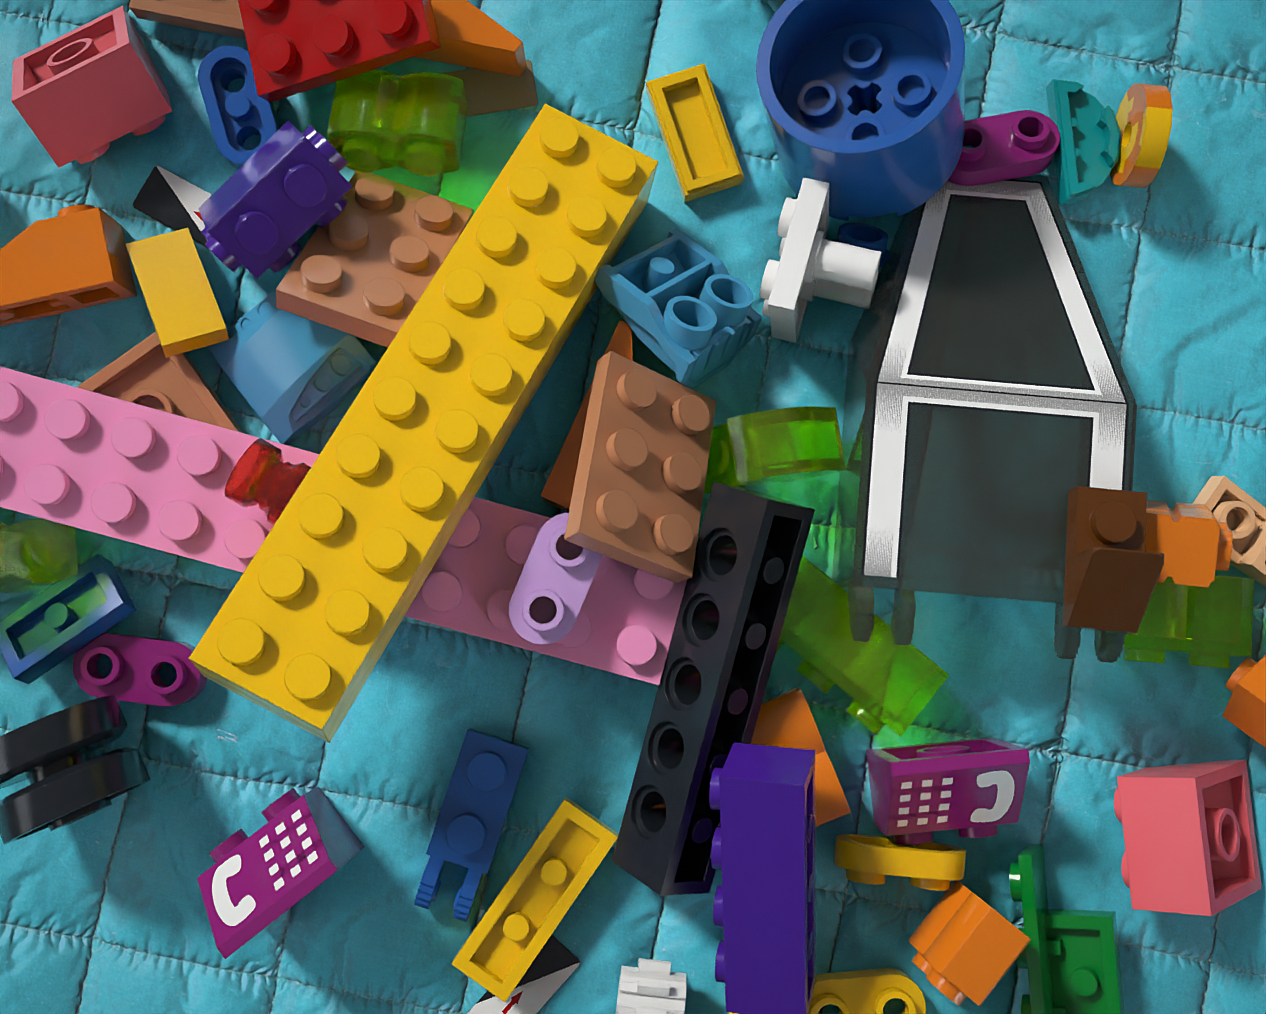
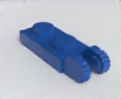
[414,728,530,922]

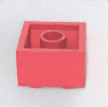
[11,6,172,168]
[1114,760,1262,916]

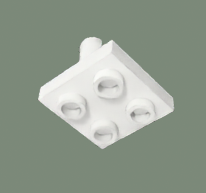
[760,177,882,343]

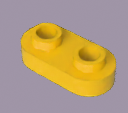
[834,834,966,891]
[808,968,926,1014]

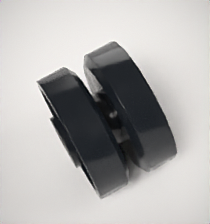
[0,695,151,844]

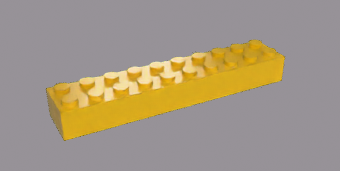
[188,104,658,743]

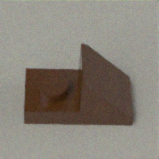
[1062,486,1164,634]

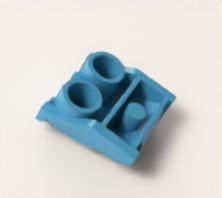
[595,228,762,389]
[207,289,378,445]

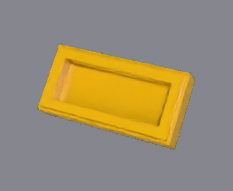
[646,63,744,203]
[125,228,229,358]

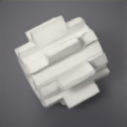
[616,958,686,1014]

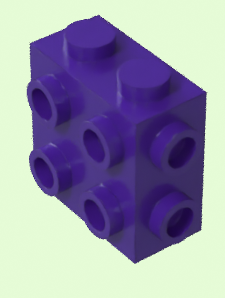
[199,121,353,279]

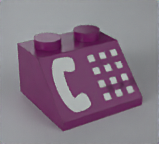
[866,737,1030,844]
[197,786,364,959]

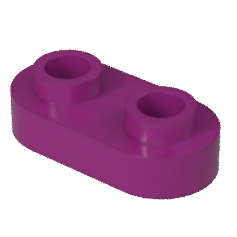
[948,110,1060,186]
[73,633,207,707]

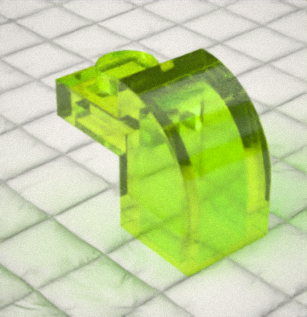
[704,406,846,494]

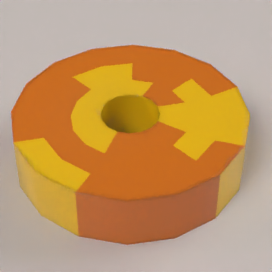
[1109,83,1173,188]

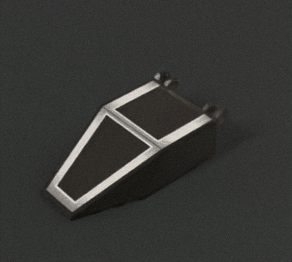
[832,175,1137,663]

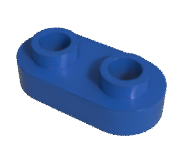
[198,45,280,169]

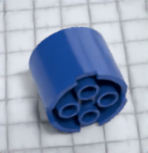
[756,0,965,221]

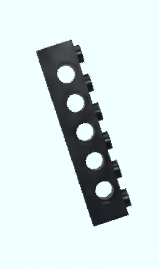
[612,482,815,896]

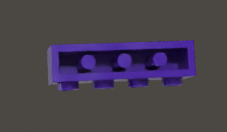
[709,743,816,1014]

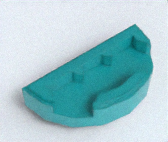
[1046,79,1121,206]

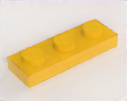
[451,796,618,1002]

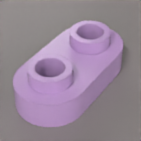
[509,513,602,645]

